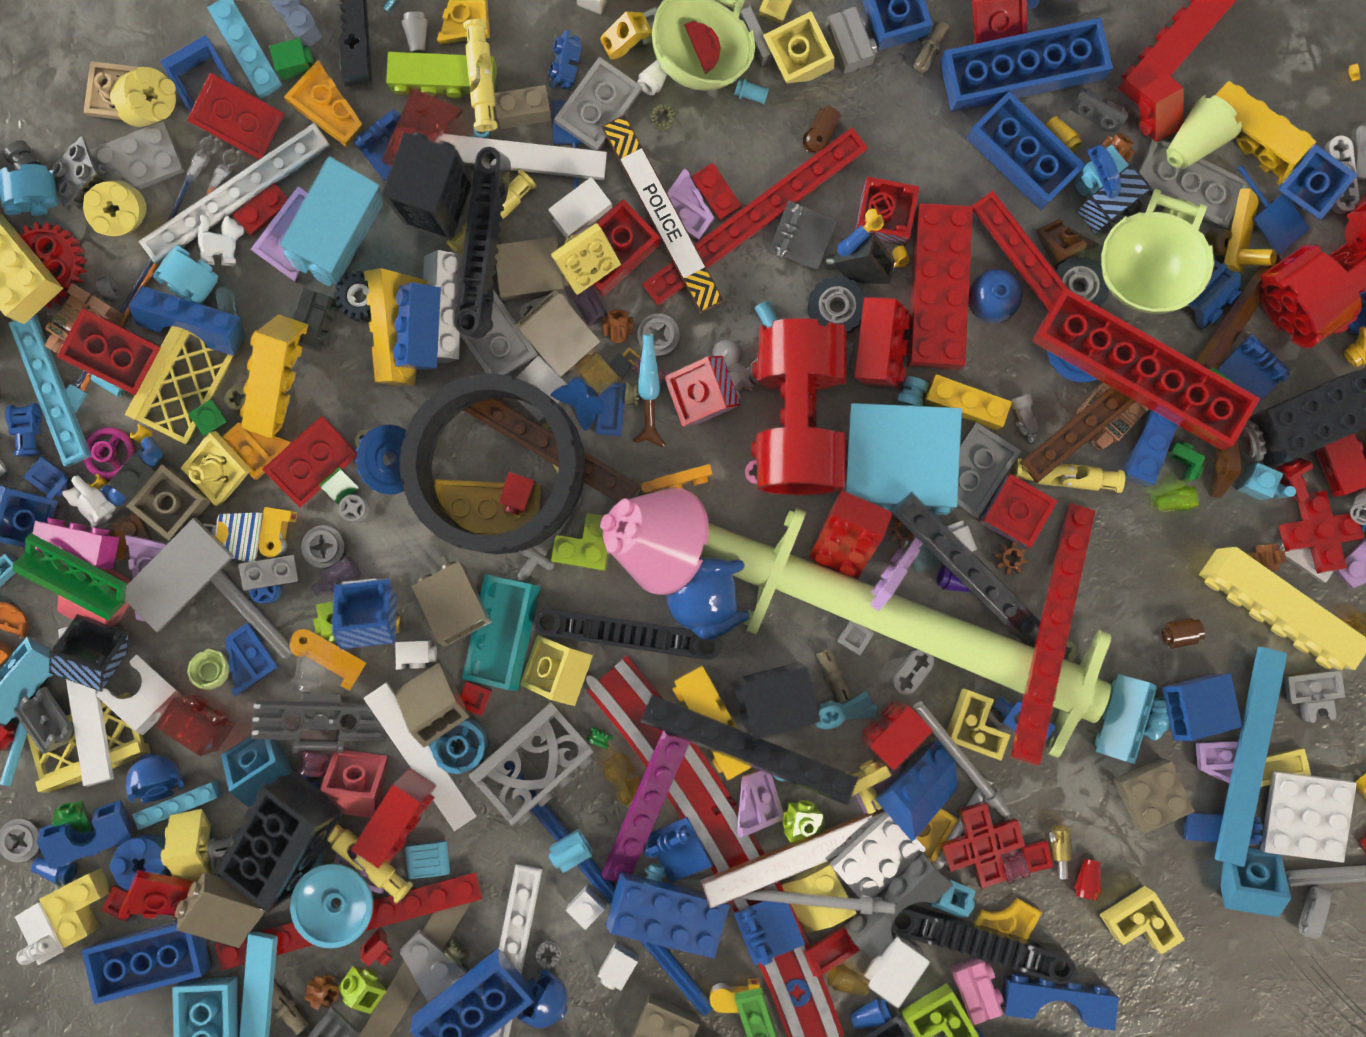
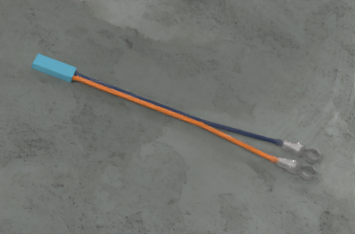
[46,134,242,424]

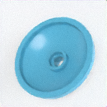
[290,863,373,948]

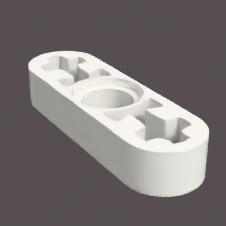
[1324,136,1360,214]

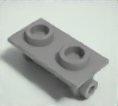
[239,555,298,591]

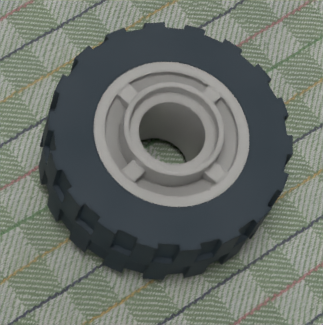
[1055,256,1109,307]
[808,276,866,334]

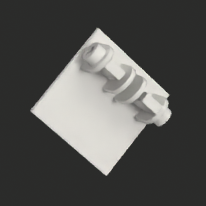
[15,902,64,965]

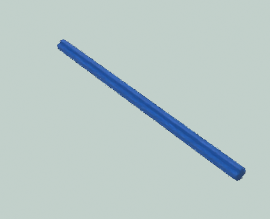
[504,761,713,1016]

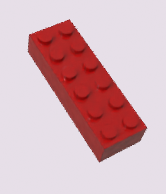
[907,203,973,370]

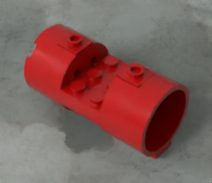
[1260,202,1366,348]
[751,318,847,496]

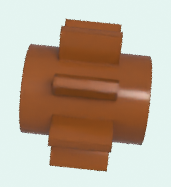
[1101,133,1135,163]
[602,310,634,343]
[886,517,914,547]
[993,542,1028,575]
[1249,544,1286,571]
[304,974,339,1010]

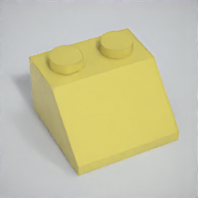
[763,11,834,84]
[520,635,593,706]
[781,861,857,933]

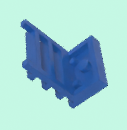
[1187,256,1241,329]

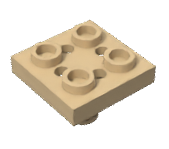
[83,61,138,120]

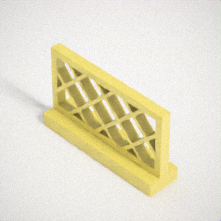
[125,326,235,445]
[27,692,151,793]

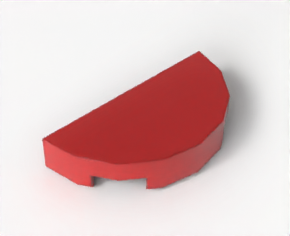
[684,21,721,75]

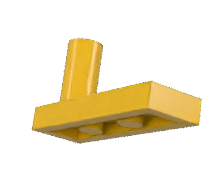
[1224,189,1276,274]

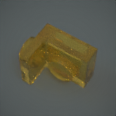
[578,353,619,396]

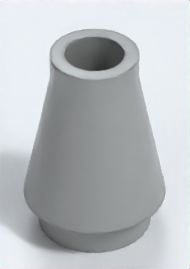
[401,12,428,53]

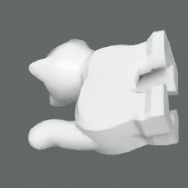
[198,214,244,266]
[62,475,116,528]

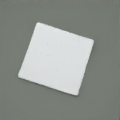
[517,356,568,421]

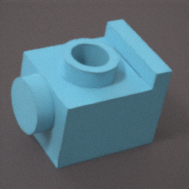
[928,879,975,917]

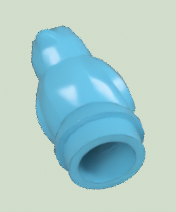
[1144,697,1171,741]

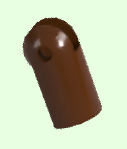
[802,105,841,152]

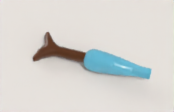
[633,334,666,447]

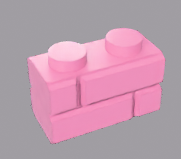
[950,956,1004,1025]

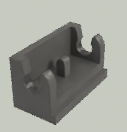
[14,687,75,754]

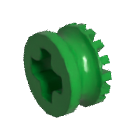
[586,727,613,749]

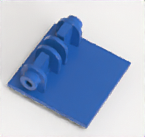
[353,109,411,181]
[1217,334,1291,406]
[643,817,713,883]
[734,901,805,966]

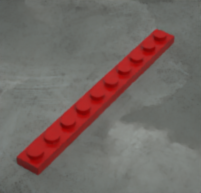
[642,128,868,307]
[1010,503,1096,766]
[215,872,483,971]

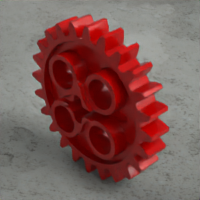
[17,222,87,309]

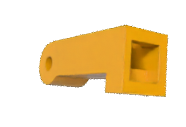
[289,629,366,691]

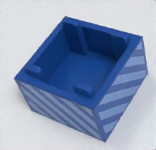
[332,579,397,649]

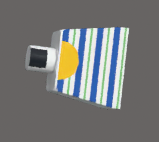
[203,513,263,562]

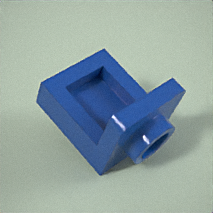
[23,455,69,500]

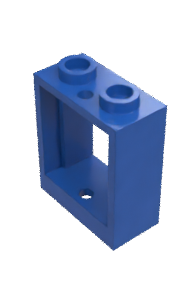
[160,35,239,112]

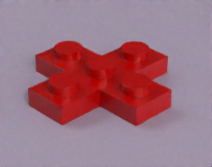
[1279,491,1364,574]
[940,801,1025,889]

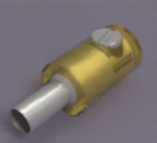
[1049,825,1073,879]

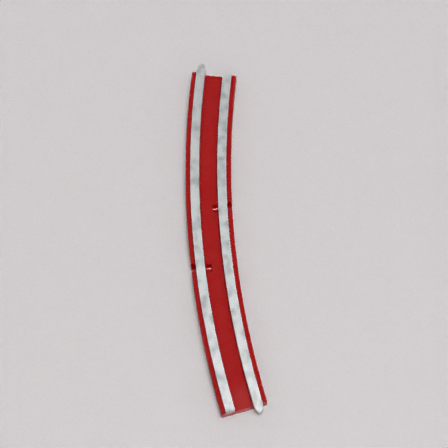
[586,655,844,1037]

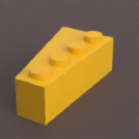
[1215,81,1316,186]
[364,268,427,386]
[240,314,309,438]
[672,665,751,780]

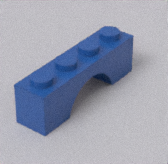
[129,286,246,356]
[1123,409,1177,487]
[1000,973,1119,1031]

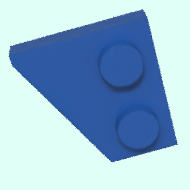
[225,623,280,697]

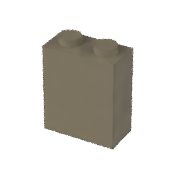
[495,236,569,303]
[515,290,600,377]
[411,561,492,647]
[394,662,469,748]
[175,872,265,948]

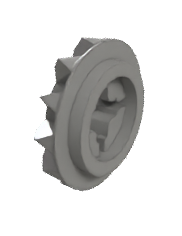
[637,314,680,356]
[1238,420,1266,463]
[301,525,345,568]
[0,818,39,862]

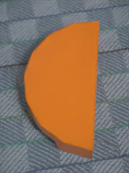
[0,602,29,637]

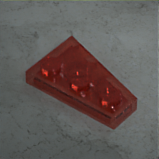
[381,89,463,167]

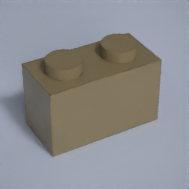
[494,85,553,129]

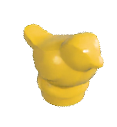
[1344,326,1366,368]

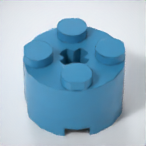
[0,164,59,216]
[430,718,489,774]

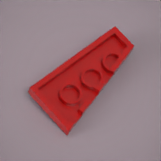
[118,870,194,919]

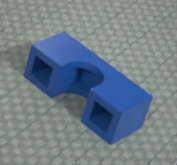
[37,800,133,869]

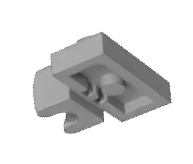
[1284,670,1345,723]

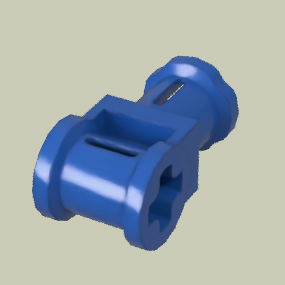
[5,403,42,457]

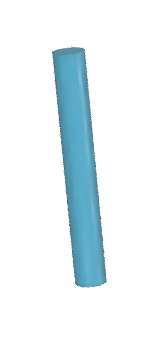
[0,720,28,787]

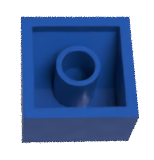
[1278,144,1358,220]
[0,485,58,548]

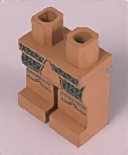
[44,283,124,354]
[1075,382,1150,451]

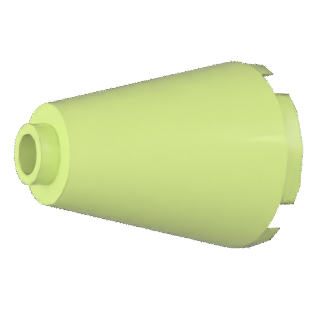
[1166,95,1242,169]

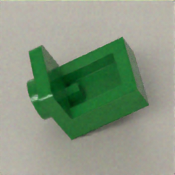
[1166,441,1206,483]
[52,801,94,833]

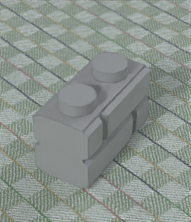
[825,7,877,74]

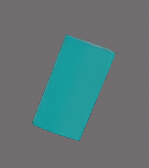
[462,574,541,691]

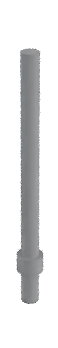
[913,701,1013,820]
[738,889,895,914]

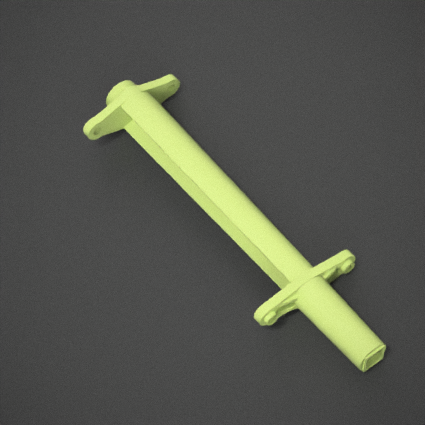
[699,507,1111,758]

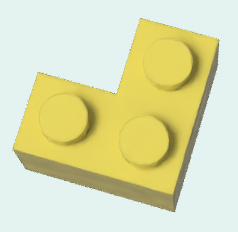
[946,688,1010,761]
[161,809,212,882]
[39,868,111,948]
[1099,886,1185,954]

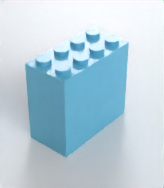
[280,157,383,287]
[846,403,962,515]

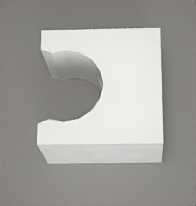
[548,177,613,240]
[96,655,183,735]
[863,931,930,1008]

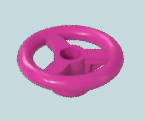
[83,427,135,480]

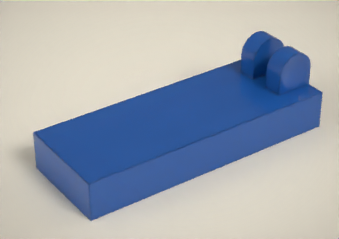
[1183,812,1263,845]

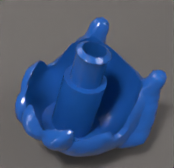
[666,557,750,641]

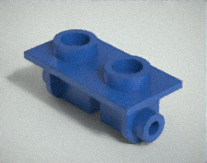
[548,30,582,90]

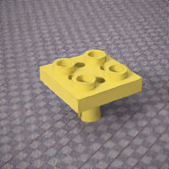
[551,223,621,295]
[181,431,251,507]
[845,759,891,814]

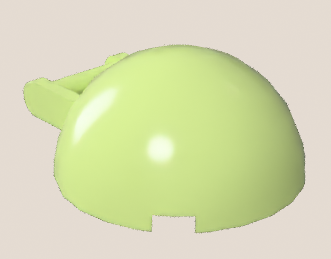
[652,0,755,91]
[1101,189,1214,314]

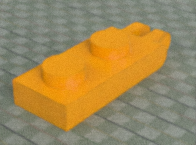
[641,464,713,494]

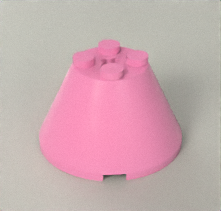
[600,488,709,595]

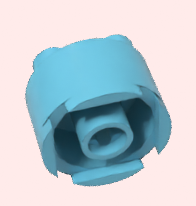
[153,245,219,305]

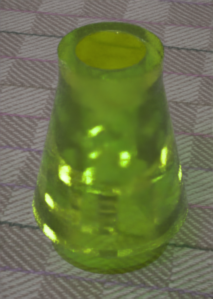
[1156,485,1199,512]

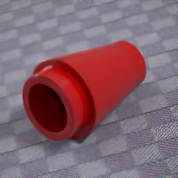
[1074,859,1101,901]

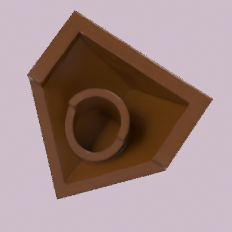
[1036,219,1100,267]

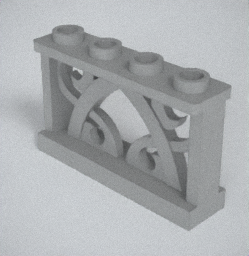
[469,703,594,826]

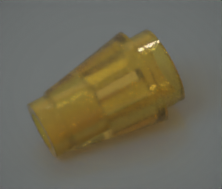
[828,964,870,997]

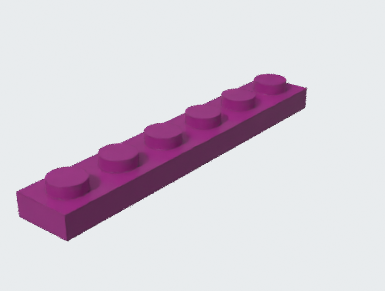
[601,731,690,882]

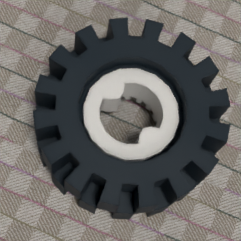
[334,271,371,322]

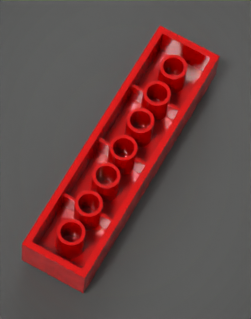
[1032,288,1260,450]

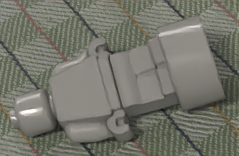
[1009,393,1039,445]

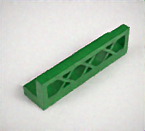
[13,533,127,621]

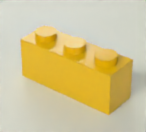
[923,374,1012,431]

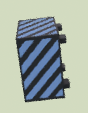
[1076,163,1152,235]
[49,614,129,692]

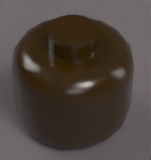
[1204,228,1232,256]

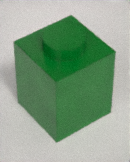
[269,38,314,80]
[188,399,227,436]

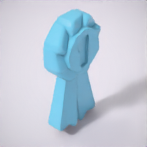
[815,691,877,730]

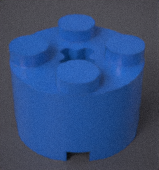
[110,833,172,891]

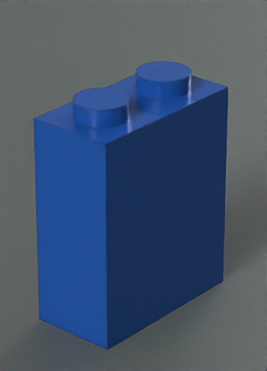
[1162,673,1242,741]

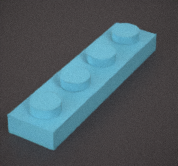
[207,0,283,99]

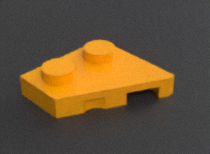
[222,422,291,480]

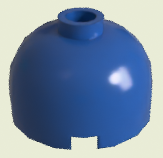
[968,269,1023,324]
[125,753,184,803]
[516,969,568,1028]

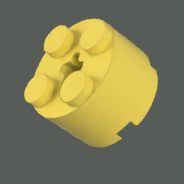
[110,67,176,127]
[83,180,146,236]

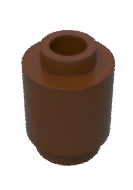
[1161,618,1205,649]

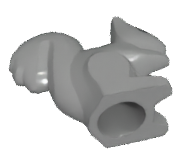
[712,339,759,400]

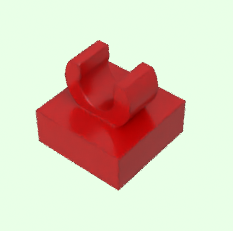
[360,928,392,966]

